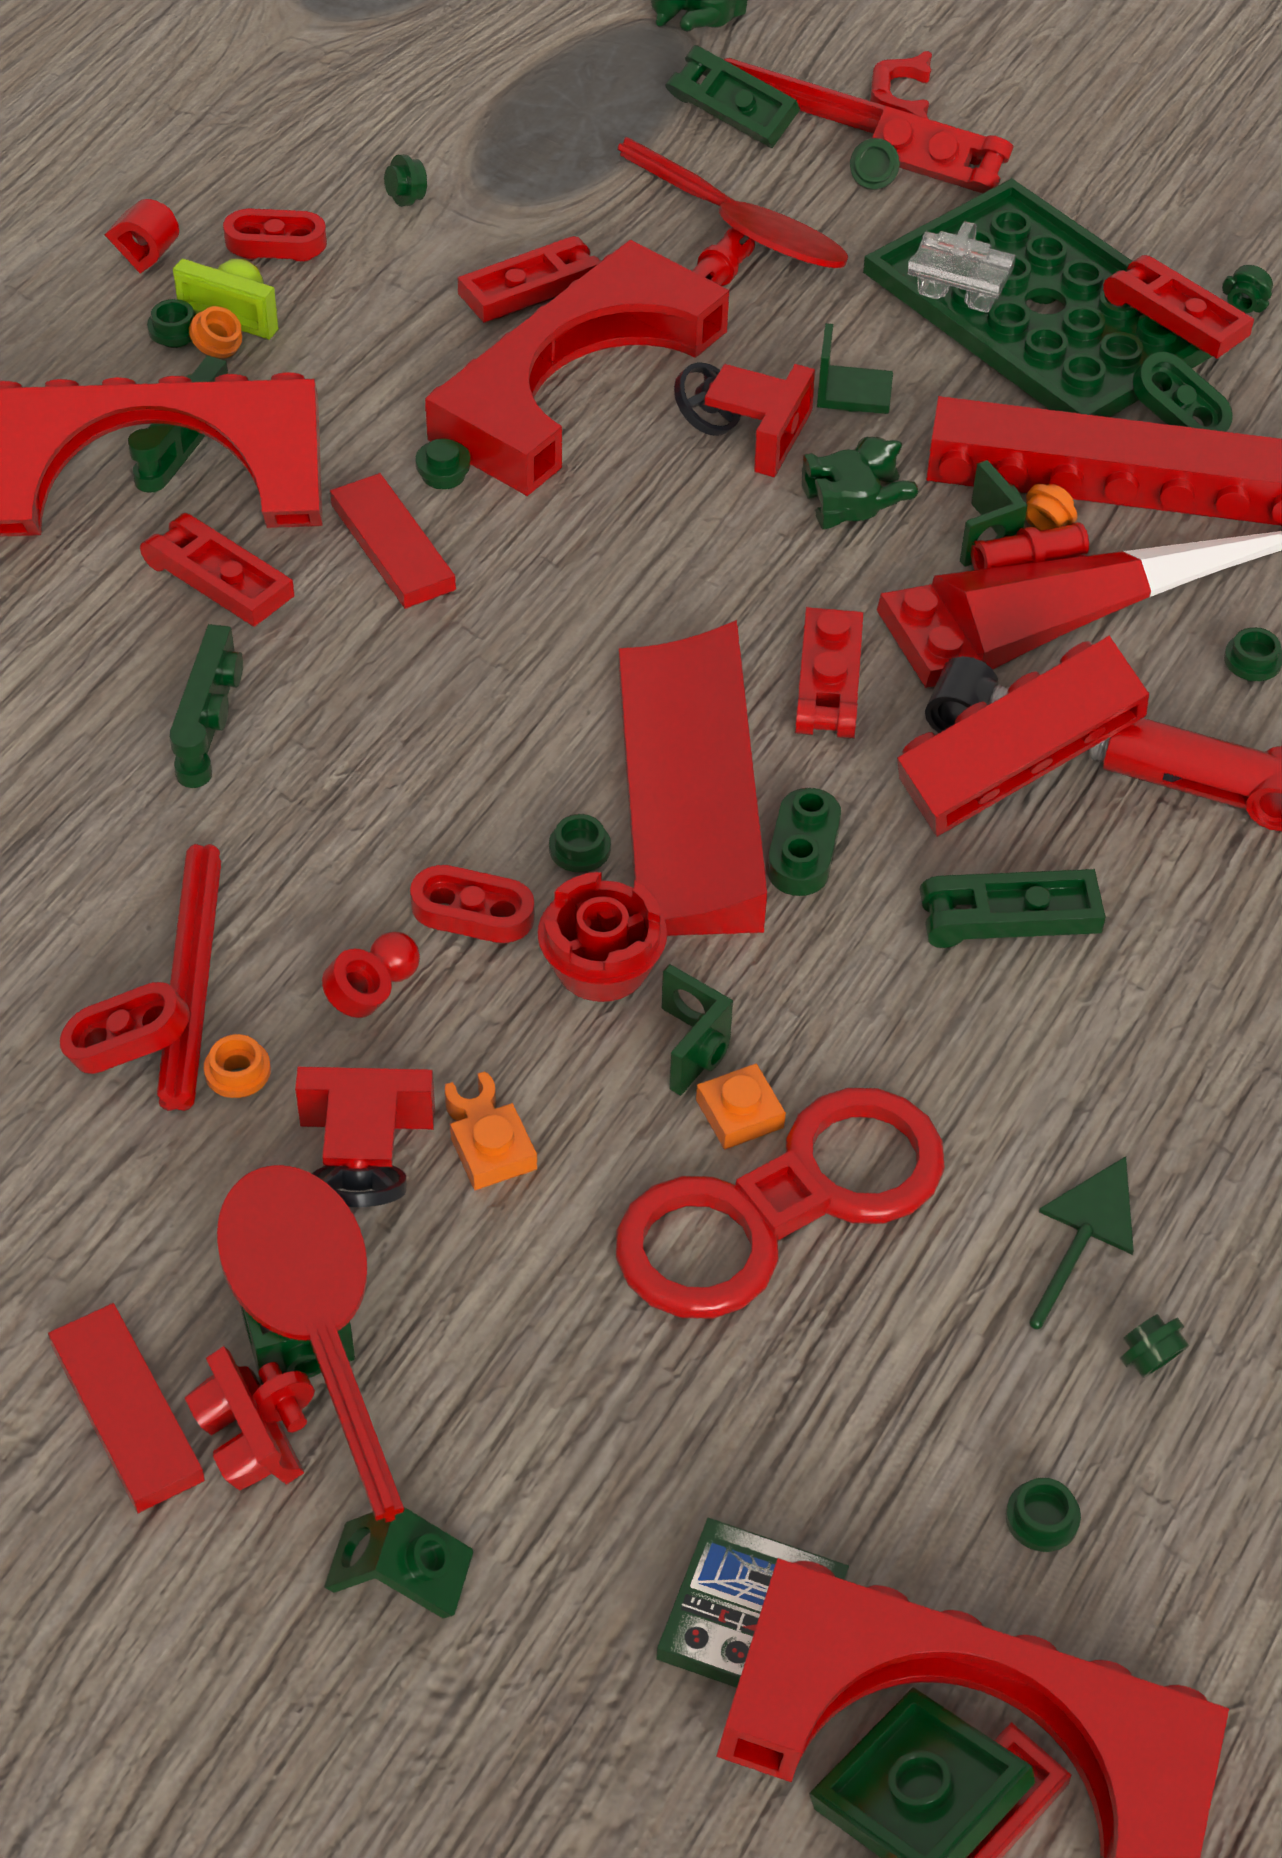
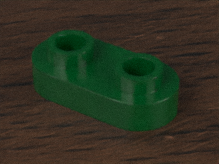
[1133,352,1233,432]
[767,788,841,896]

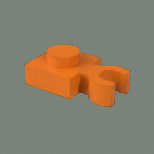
[445,1071,537,1191]

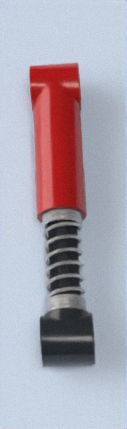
[925,656,1282,832]

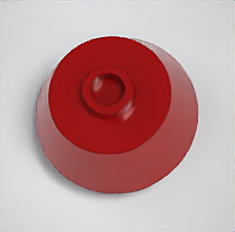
[538,872,667,1002]

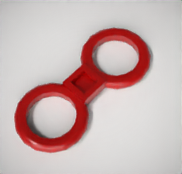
[616,1088,945,1319]

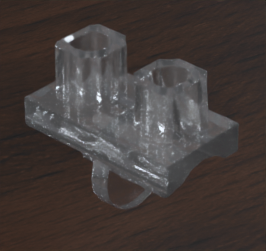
[907,221,1016,312]

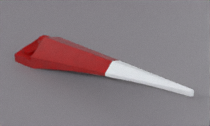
[877,531,1282,688]

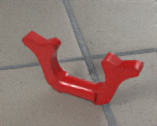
[870,51,932,119]

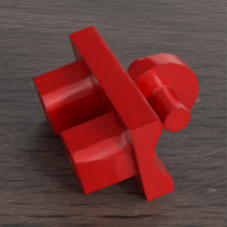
[185,1346,315,1491]

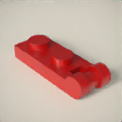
[872,106,1014,194]
[457,236,601,323]
[1103,255,1254,359]
[140,513,295,627]
[795,607,864,739]

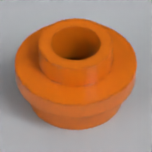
[189,306,242,359]
[1025,484,1078,531]
[204,1034,271,1098]

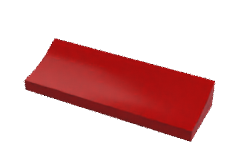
[618,620,767,936]

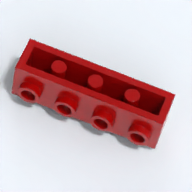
[897,635,1149,837]

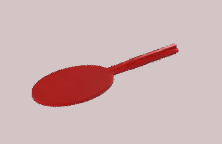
[618,137,848,268]
[217,1165,404,1522]

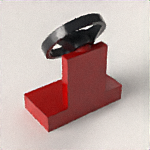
[674,362,815,478]
[295,1067,435,1207]

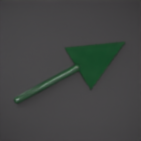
[1029,1156,1134,1329]

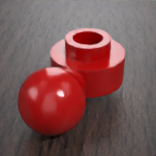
[322,931,420,1018]

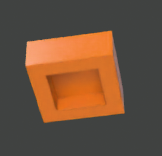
[696,1063,786,1150]

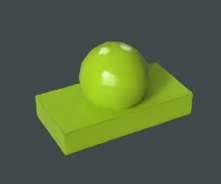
[173,258,279,340]

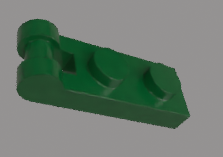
[665,45,800,148]
[128,355,228,493]
[169,624,243,788]
[919,869,1106,948]

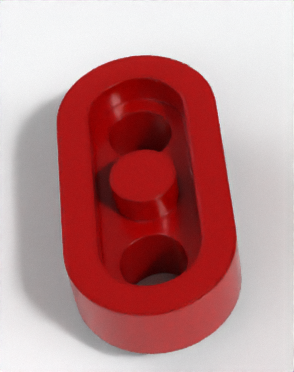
[223,208,327,261]
[410,865,535,943]
[60,982,190,1074]

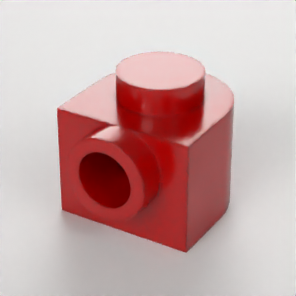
[104,199,179,274]

